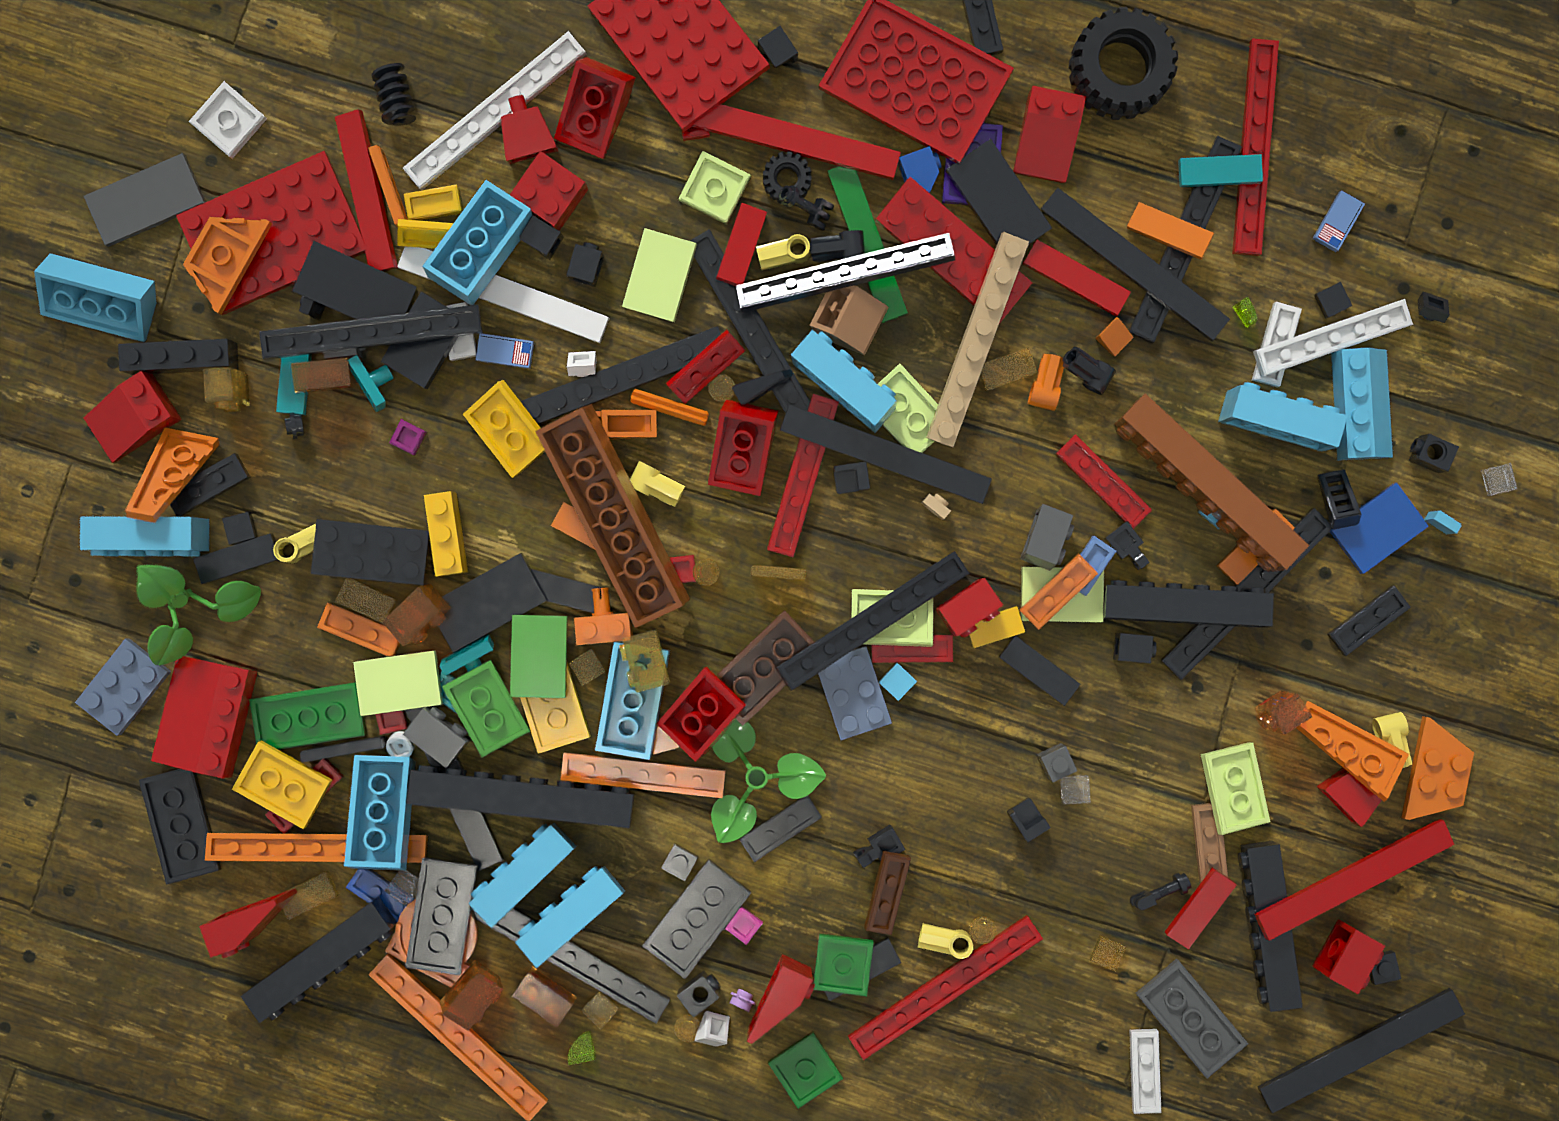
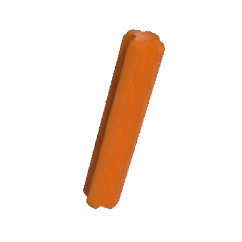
[630,389,709,426]

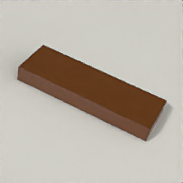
[864,851,911,935]

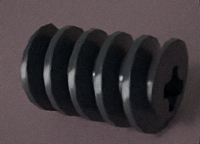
[371,63,416,126]

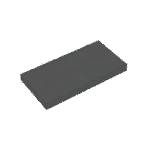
[84,153,206,247]
[1136,958,1248,1079]

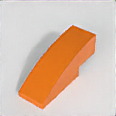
[573,410,657,440]

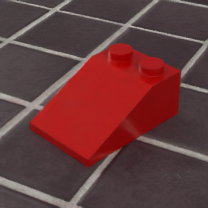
[554,57,636,159]
[1013,86,1086,184]
[83,371,182,463]
[708,399,778,496]
[656,667,746,762]
[199,888,297,959]
[747,954,815,1044]

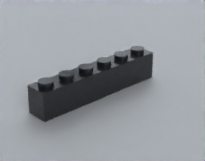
[1103,580,1274,628]
[1238,841,1303,1012]
[240,897,397,1023]

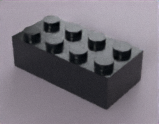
[311,519,429,585]

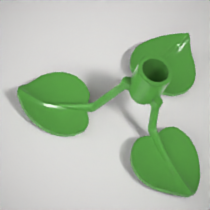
[136,565,261,665]
[711,719,826,843]

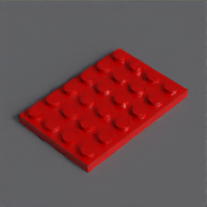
[587,0,770,133]
[819,0,1014,164]
[176,151,367,315]

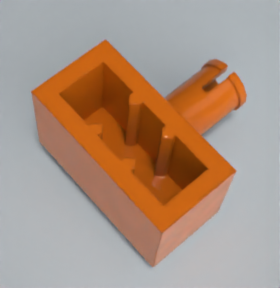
[574,587,634,645]

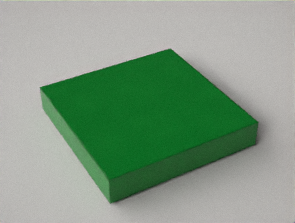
[813,933,874,996]
[768,1031,843,1109]

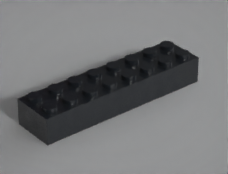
[406,765,635,828]

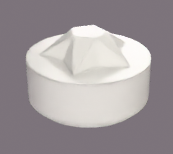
[386,731,415,757]

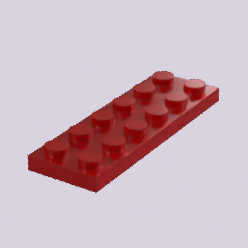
[874,177,1033,324]

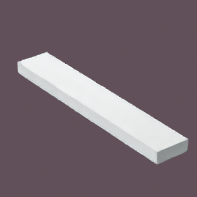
[1253,299,1413,377]

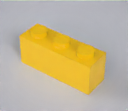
[424,491,468,577]

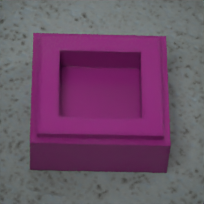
[389,419,427,456]

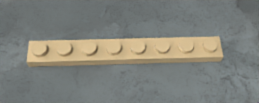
[926,232,1029,447]

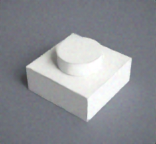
[567,351,597,377]

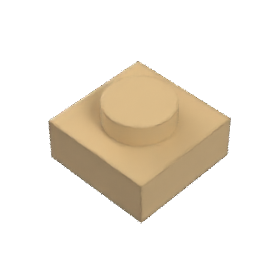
[921,494,951,520]

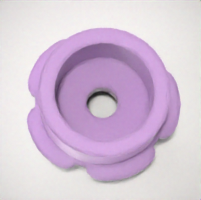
[730,989,756,1012]

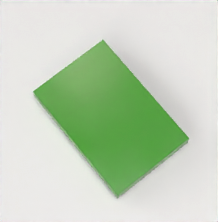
[510,615,568,698]
[442,660,530,757]

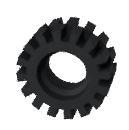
[763,152,812,204]

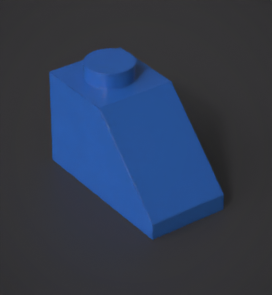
[898,146,941,193]

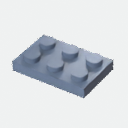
[75,638,171,736]
[818,646,892,740]

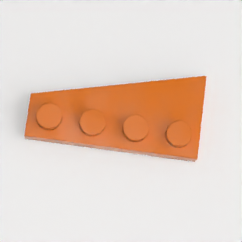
[125,428,219,523]
[1294,701,1409,802]

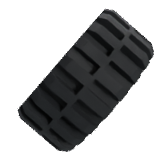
[1068,7,1178,120]

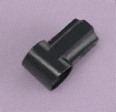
[810,230,865,262]
[1062,347,1116,395]

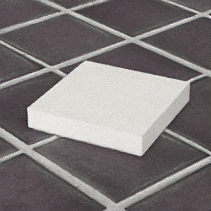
[189,81,267,159]

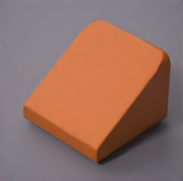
[1095,317,1134,357]

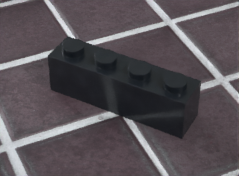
[118,339,239,375]

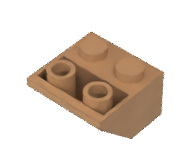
[810,285,888,355]

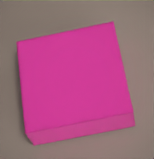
[725,906,763,945]

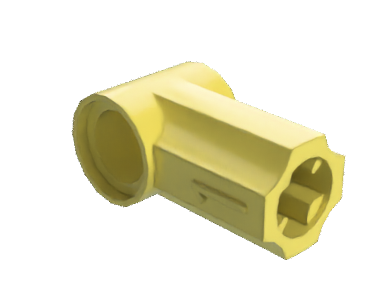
[756,234,811,270]
[630,461,685,507]
[273,524,316,564]
[1372,712,1412,768]
[918,923,973,959]

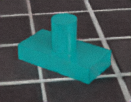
[347,355,393,412]
[440,634,494,676]

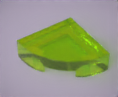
[1233,296,1257,328]
[568,1031,596,1065]

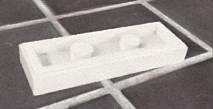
[1252,302,1302,388]
[1129,1029,1161,1114]

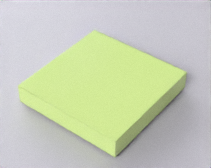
[679,151,751,225]

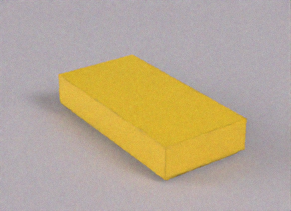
[404,185,462,221]
[397,219,453,249]
[969,606,1025,648]

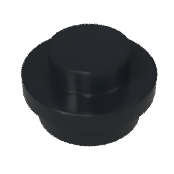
[285,412,304,440]

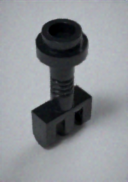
[779,185,834,231]
[1130,873,1191,910]

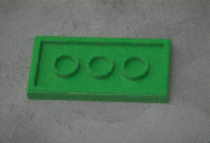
[249,682,367,750]

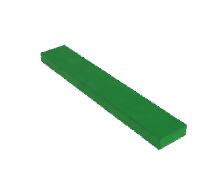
[827,166,908,323]

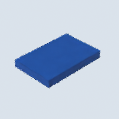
[1329,483,1429,574]

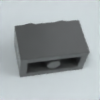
[1020,504,1074,571]
[403,706,471,768]

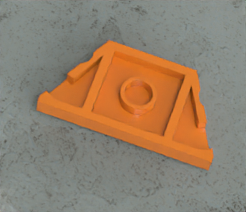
[183,217,272,315]
[1401,716,1474,820]

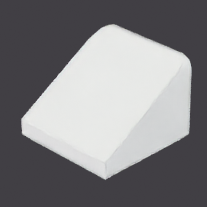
[695,1011,730,1046]

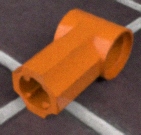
[1028,354,1064,411]

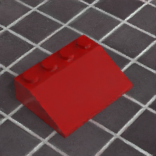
[151,656,258,778]

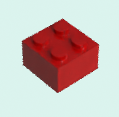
[510,151,589,231]
[935,578,1003,638]
[1312,919,1385,994]

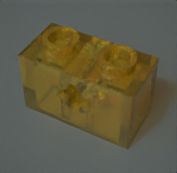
[203,367,250,412]
[619,630,670,693]

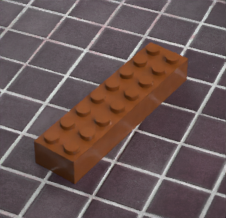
[1114,393,1309,572]
[535,404,690,628]

